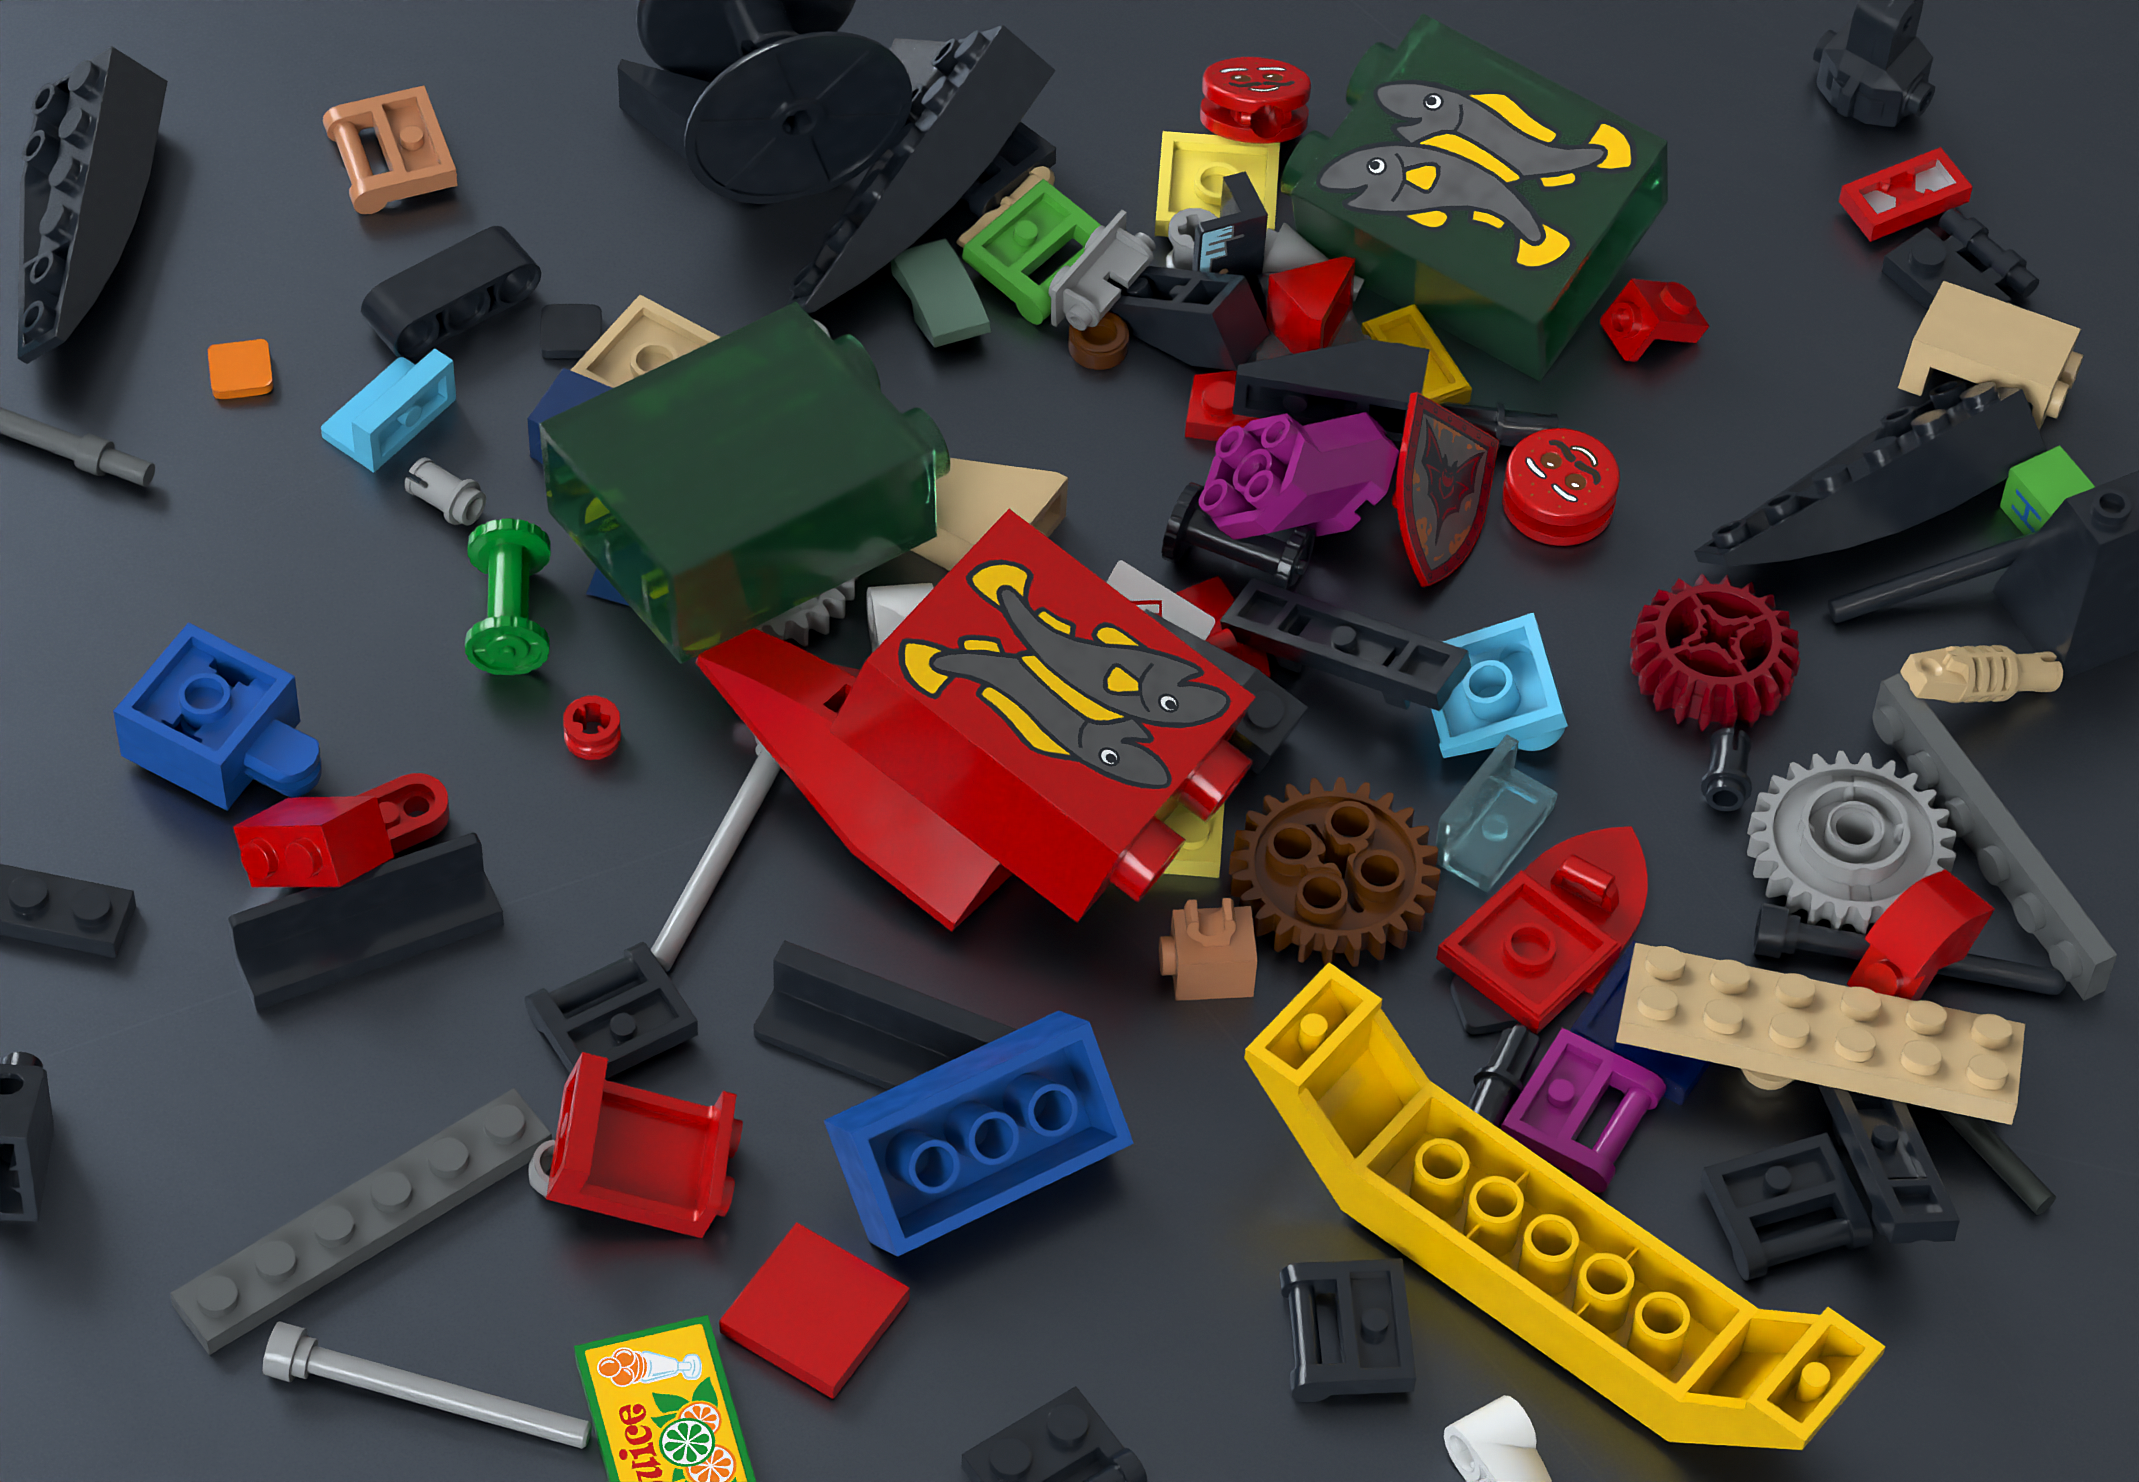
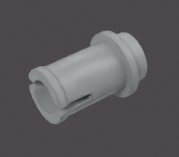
[405,457,486,526]

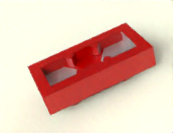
[1838,147,1973,242]

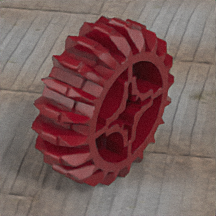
[1630,573,1801,732]

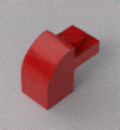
[1847,869,1995,1001]

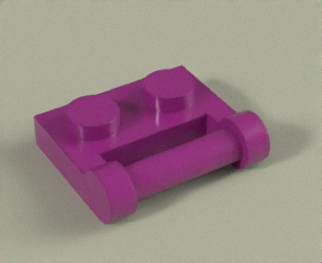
[1501,1028,1666,1192]

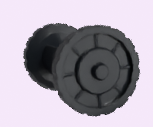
[1161,482,1316,593]

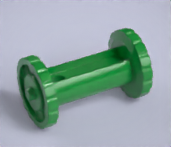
[465,518,551,675]

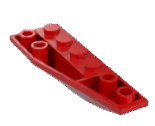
[696,621,1013,932]

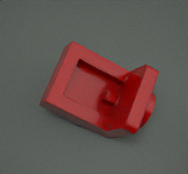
[1600,278,1710,362]

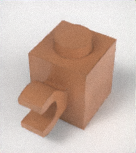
[1159,898,1257,1001]

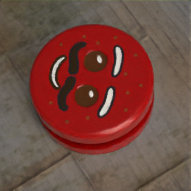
[1200,57,1311,144]
[1502,428,1620,546]

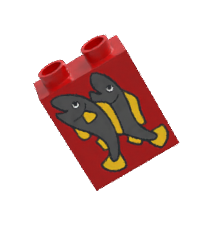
[829,509,1256,923]

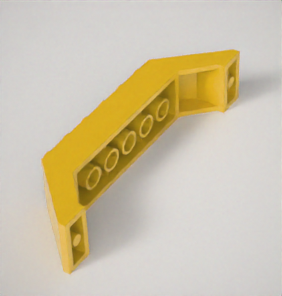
[1244,963,1886,1450]

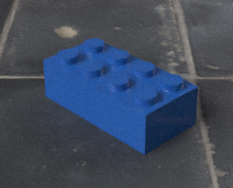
[823,1010,1134,1257]

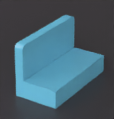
[321,348,456,473]

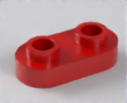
[357,773,450,854]

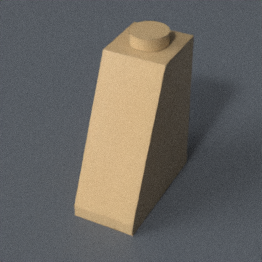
[871,453,1068,571]

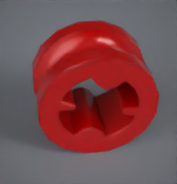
[563,695,621,760]

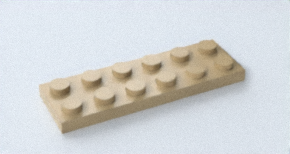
[1616,943,2025,1125]

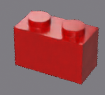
[233,796,394,887]

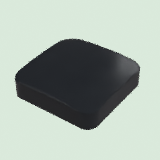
[540,304,602,358]
[1451,975,1523,1035]

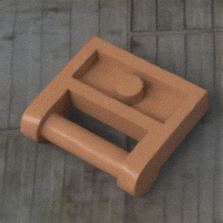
[323,85,458,215]

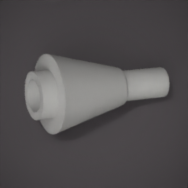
[1262,222,1365,301]

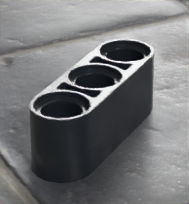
[361,226,542,359]

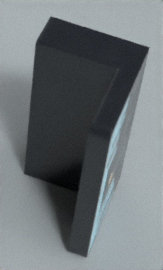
[1192,171,1268,284]

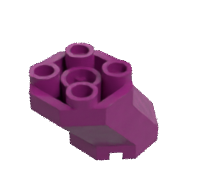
[1199,412,1399,540]

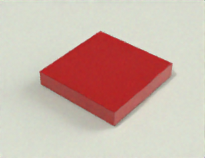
[1436,870,1622,1035]
[719,1222,910,1399]

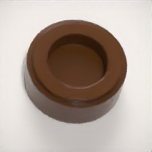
[1068,311,1129,370]

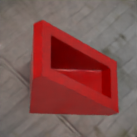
[1266,256,1356,354]

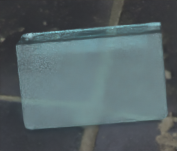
[1436,734,1558,893]

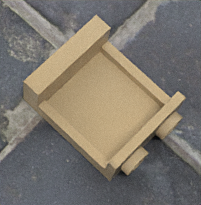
[1898,281,2084,431]

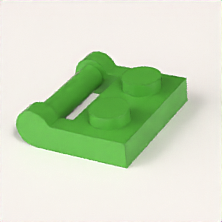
[962,179,1101,325]

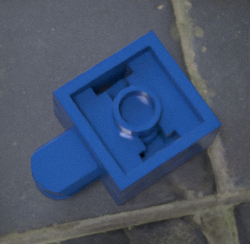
[113,622,322,810]

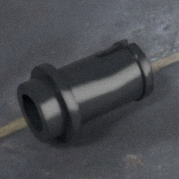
[1701,728,1752,811]

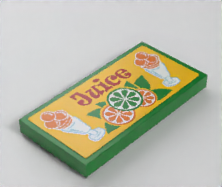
[574,1315,756,1482]

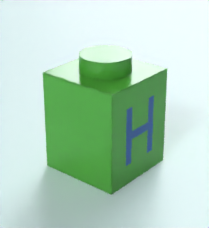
[2000,445,2095,535]

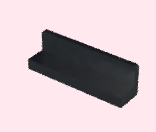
[228,833,504,1011]
[753,940,1017,1090]

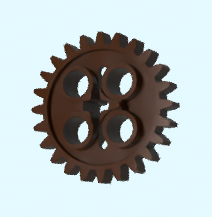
[1229,777,1441,967]

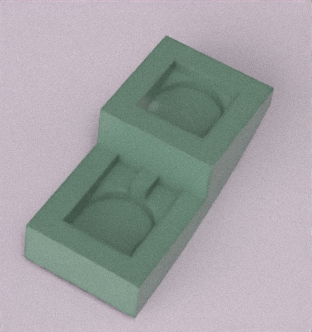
[890,239,991,348]

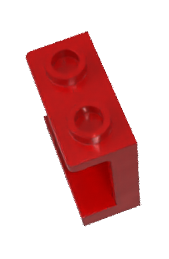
[546,1052,743,1238]

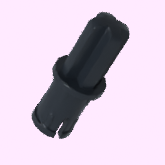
[1439,402,1558,451]
[1467,1024,1540,1129]

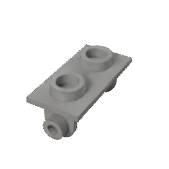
[1048,210,1156,330]

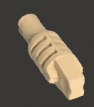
[1900,645,2063,703]

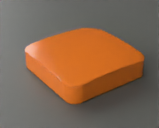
[208,339,274,399]

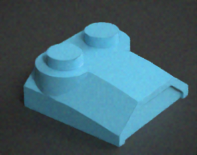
[1431,613,1568,758]

